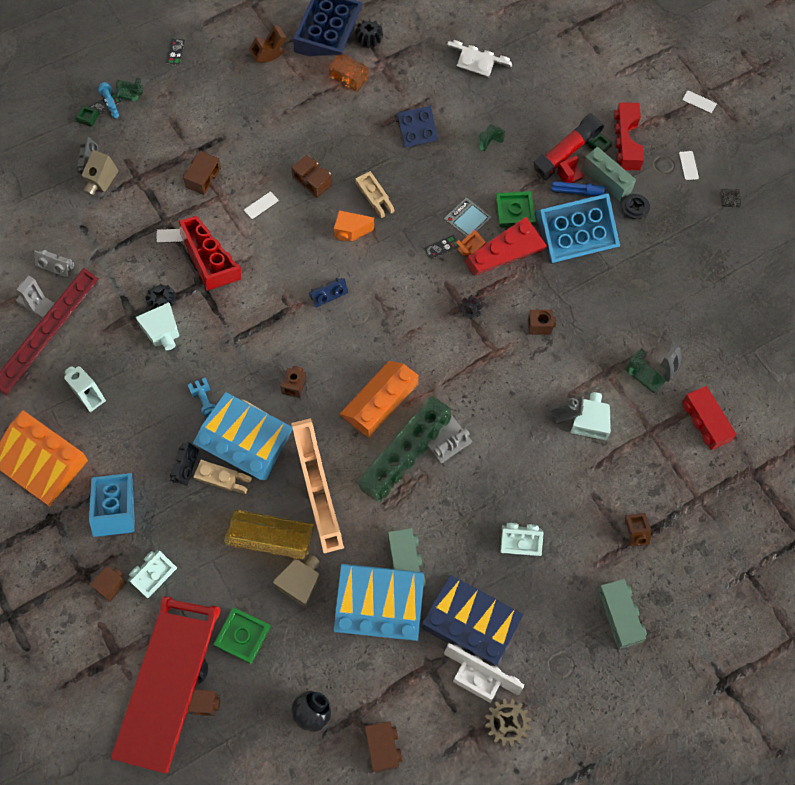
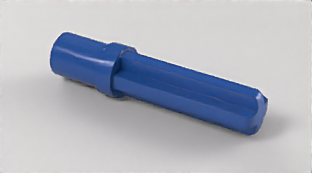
[551,182,605,196]

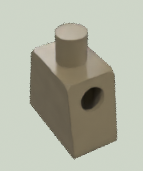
[82,149,119,196]
[273,555,320,608]

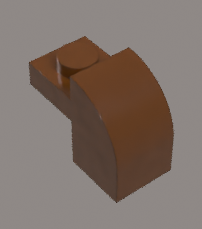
[249,25,286,62]

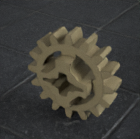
[484,699,531,748]

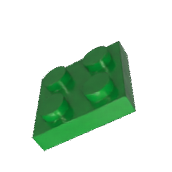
[496,191,535,227]
[213,607,271,664]

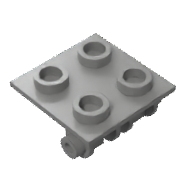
[418,413,472,464]

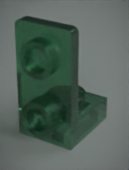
[625,348,666,393]

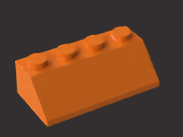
[340,361,419,438]

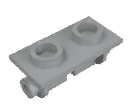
[34,250,74,278]

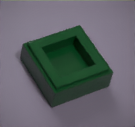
[75,105,100,127]
[587,133,612,152]

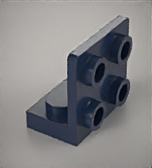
[395,106,438,147]

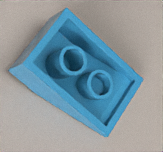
[89,473,135,537]

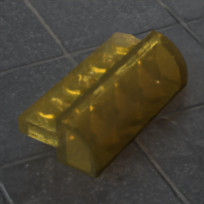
[224,510,314,559]

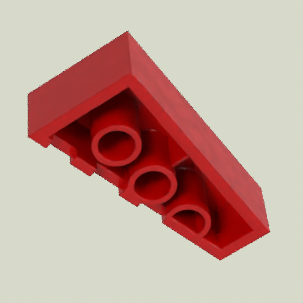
[179,216,241,291]
[464,217,547,276]

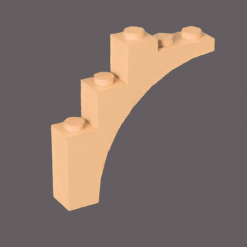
[291,418,344,553]

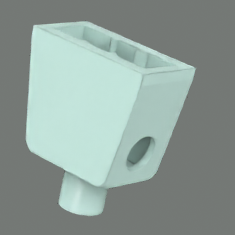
[136,303,179,350]
[64,367,106,412]
[570,392,611,440]

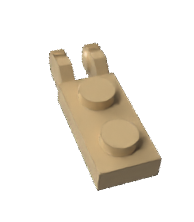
[355,171,394,218]
[194,460,252,494]

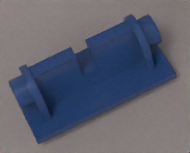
[309,278,348,308]

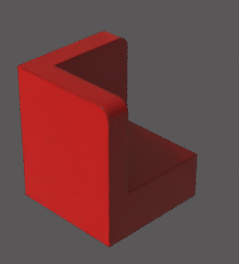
[557,156,584,183]

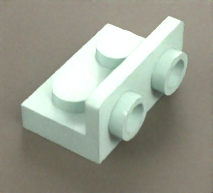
[501,523,543,556]
[128,550,177,598]

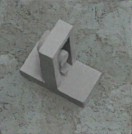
[16,276,55,318]

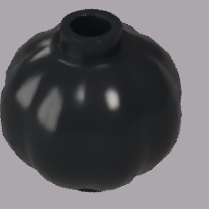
[291,691,331,732]

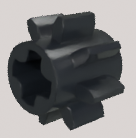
[459,295,483,320]

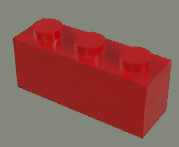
[682,386,737,450]

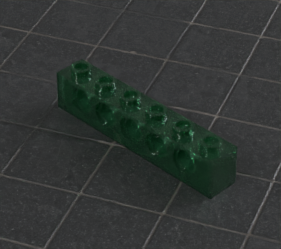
[358,396,452,503]

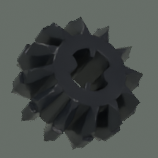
[355,19,383,48]

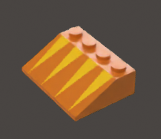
[0,410,88,506]

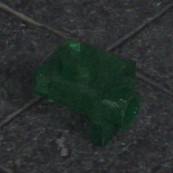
[116,78,143,102]
[478,124,505,151]

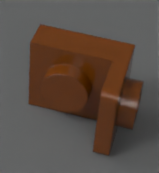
[625,513,652,546]

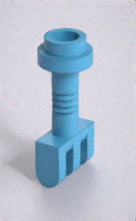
[98,82,119,118]
[187,377,215,418]

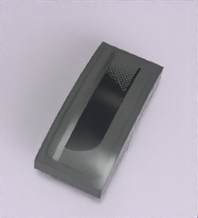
[660,344,682,382]

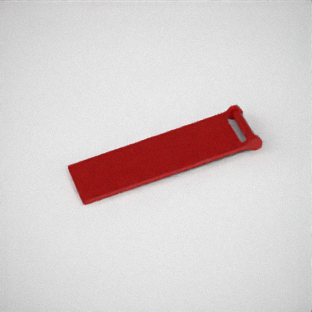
[111,596,220,774]

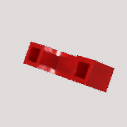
[613,102,644,171]

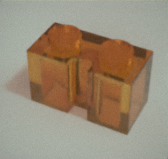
[329,53,368,92]

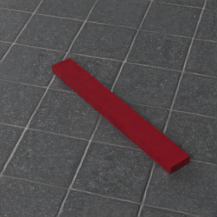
[0,268,99,395]

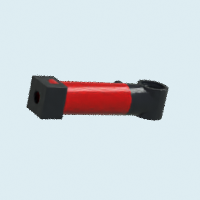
[533,113,604,180]

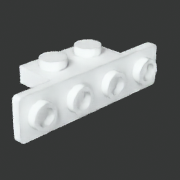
[447,40,512,77]
[444,643,524,703]

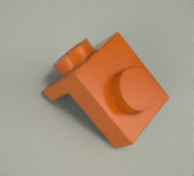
[456,230,487,257]

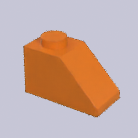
[334,210,374,242]

